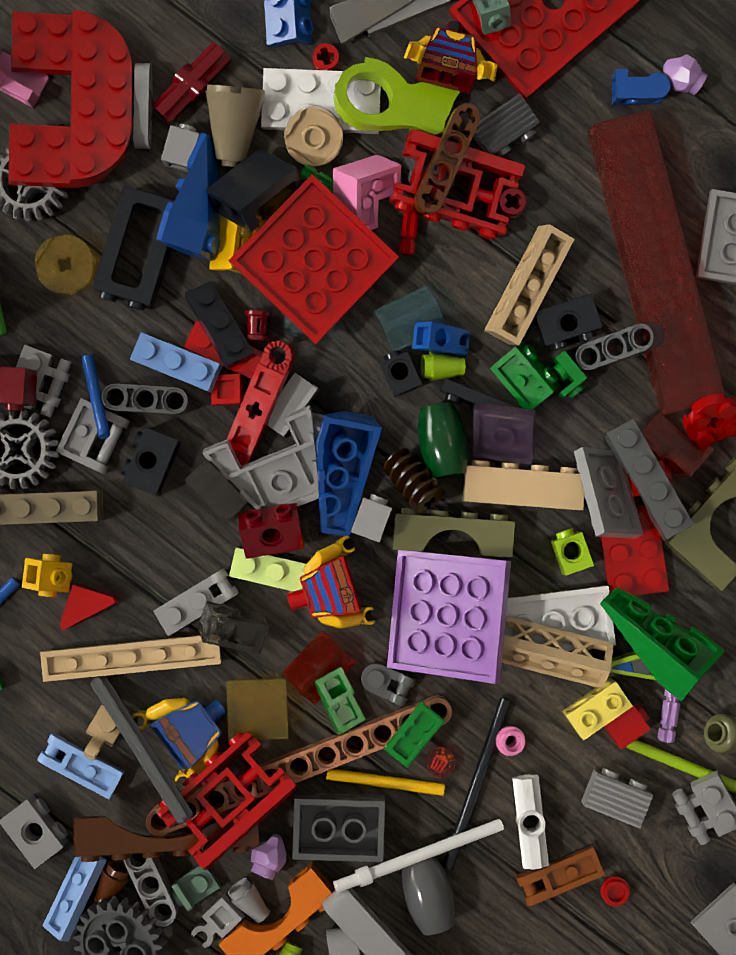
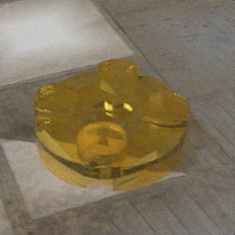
[35,235,96,295]

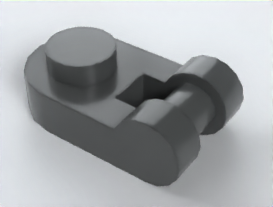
[361,663,417,707]

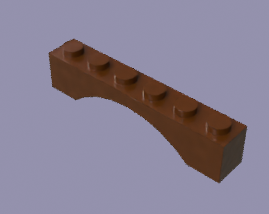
[73,807,259,862]

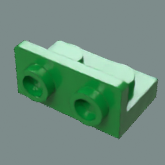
[490,341,560,412]

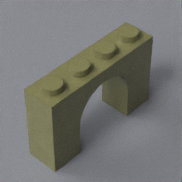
[663,456,736,591]

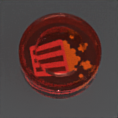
[425,746,455,777]

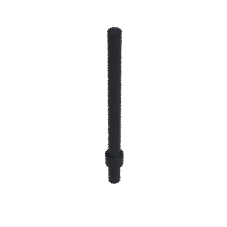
[442,697,511,870]

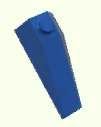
[156,133,220,261]
[316,411,382,537]

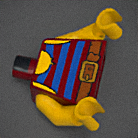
[404,21,498,94]

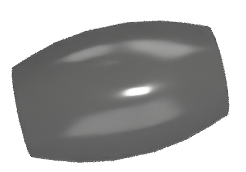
[402,856,455,935]

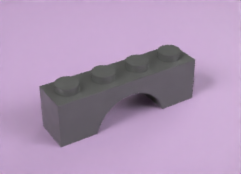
[604,419,694,541]

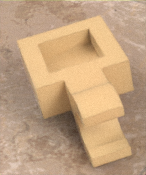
[83,705,120,761]

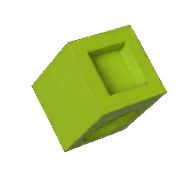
[551,528,594,576]

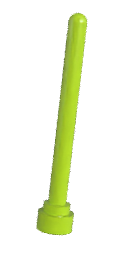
[626,739,736,793]

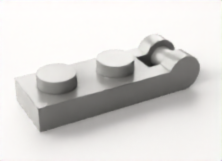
[153,568,239,636]

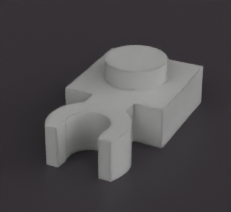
[191,894,245,948]

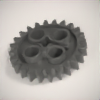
[73,896,168,955]

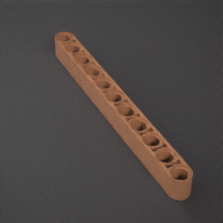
[146,695,452,836]

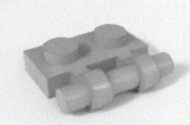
[16,345,72,417]
[672,770,736,845]

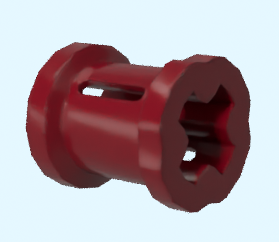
[497,188,526,220]
[244,310,271,343]

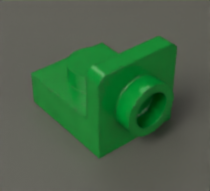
[553,350,587,398]

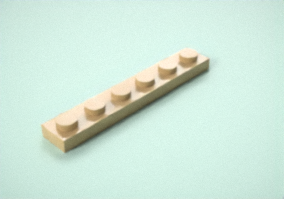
[40,633,222,682]

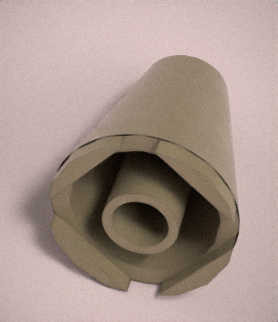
[206,85,265,167]

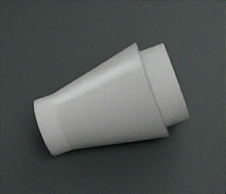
[228,878,270,923]

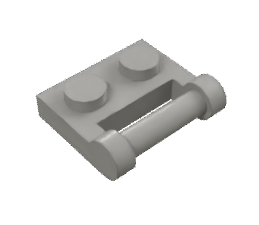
[55,398,130,474]

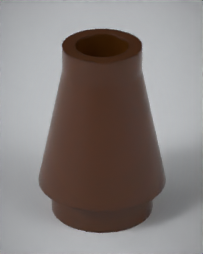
[94,860,130,904]

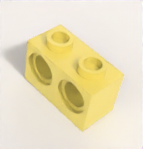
[562,678,633,741]

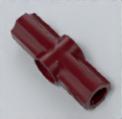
[151,42,232,125]

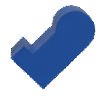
[612,69,670,105]
[412,322,471,356]

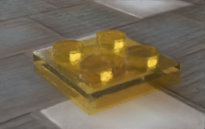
[226,678,288,741]

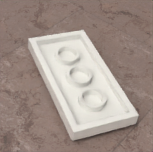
[261,68,381,134]
[504,585,616,651]

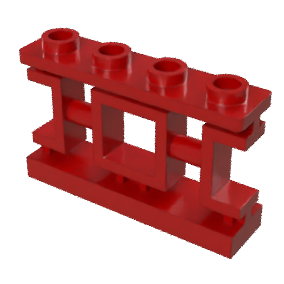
[389,129,525,240]
[156,731,299,870]

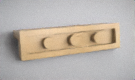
[502,616,614,689]

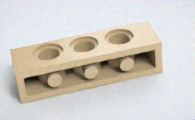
[484,224,574,346]

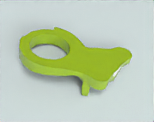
[333,57,460,137]

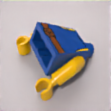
[132,698,226,788]

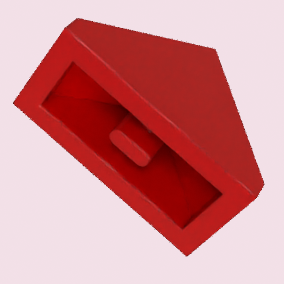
[60,584,120,631]

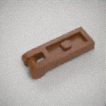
[516,845,605,906]

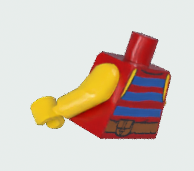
[287,536,375,629]

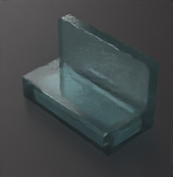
[374,285,446,351]

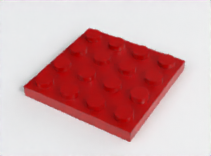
[228,174,399,345]

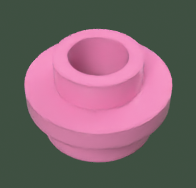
[496,726,525,756]

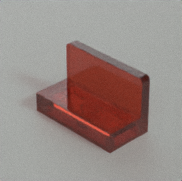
[283,631,356,705]

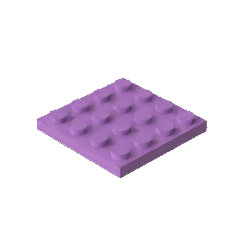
[387,550,511,684]

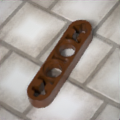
[414,103,481,215]

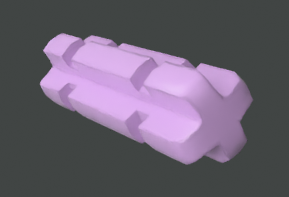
[658,689,680,743]

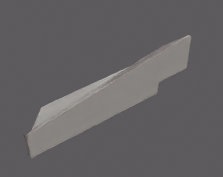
[330,0,451,45]

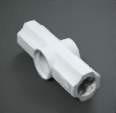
[512,774,549,869]

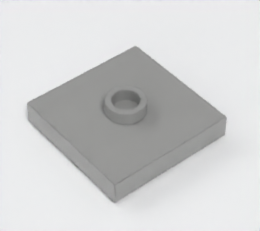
[691,882,736,955]

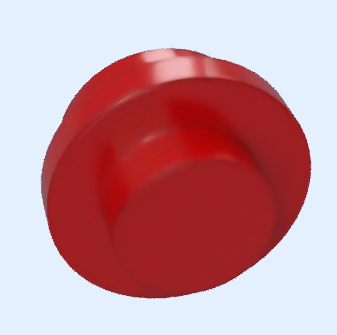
[600,876,630,906]

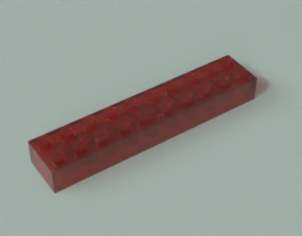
[588,110,726,416]

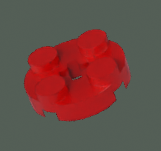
[682,393,736,448]

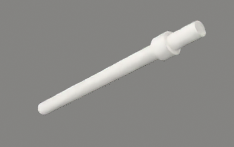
[333,819,504,893]

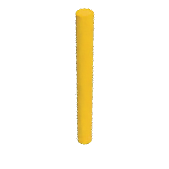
[326,768,445,796]

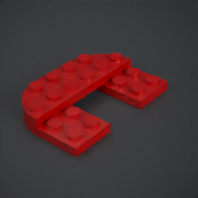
[8,10,132,188]

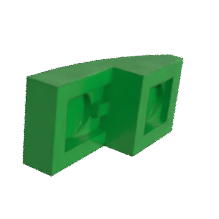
[314,667,366,734]

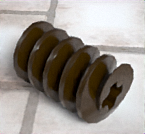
[383,448,446,512]

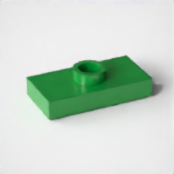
[383,701,445,768]

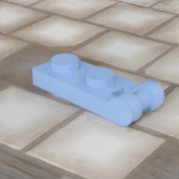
[37,733,125,799]

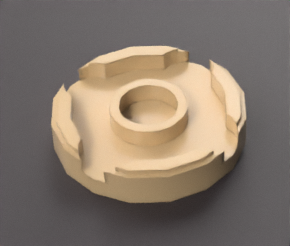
[284,106,343,167]

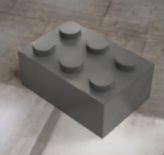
[292,792,385,862]

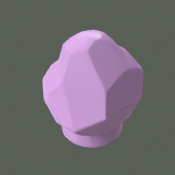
[663,54,707,95]
[251,834,286,880]

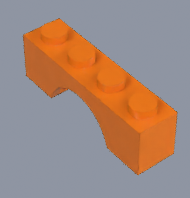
[219,862,335,955]

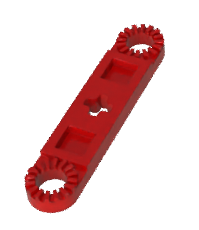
[218,341,295,469]

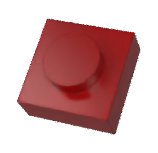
[211,374,243,406]

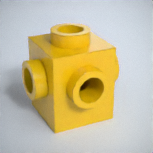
[22,554,72,597]

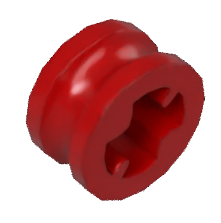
[313,43,339,71]

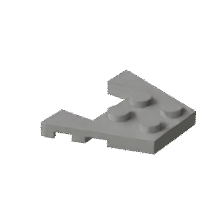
[202,405,319,510]

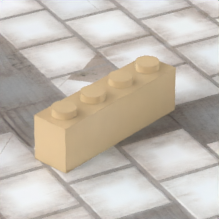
[462,460,584,510]

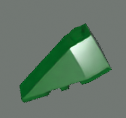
[600,587,725,702]

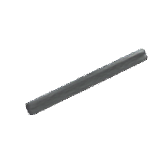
[91,676,193,824]

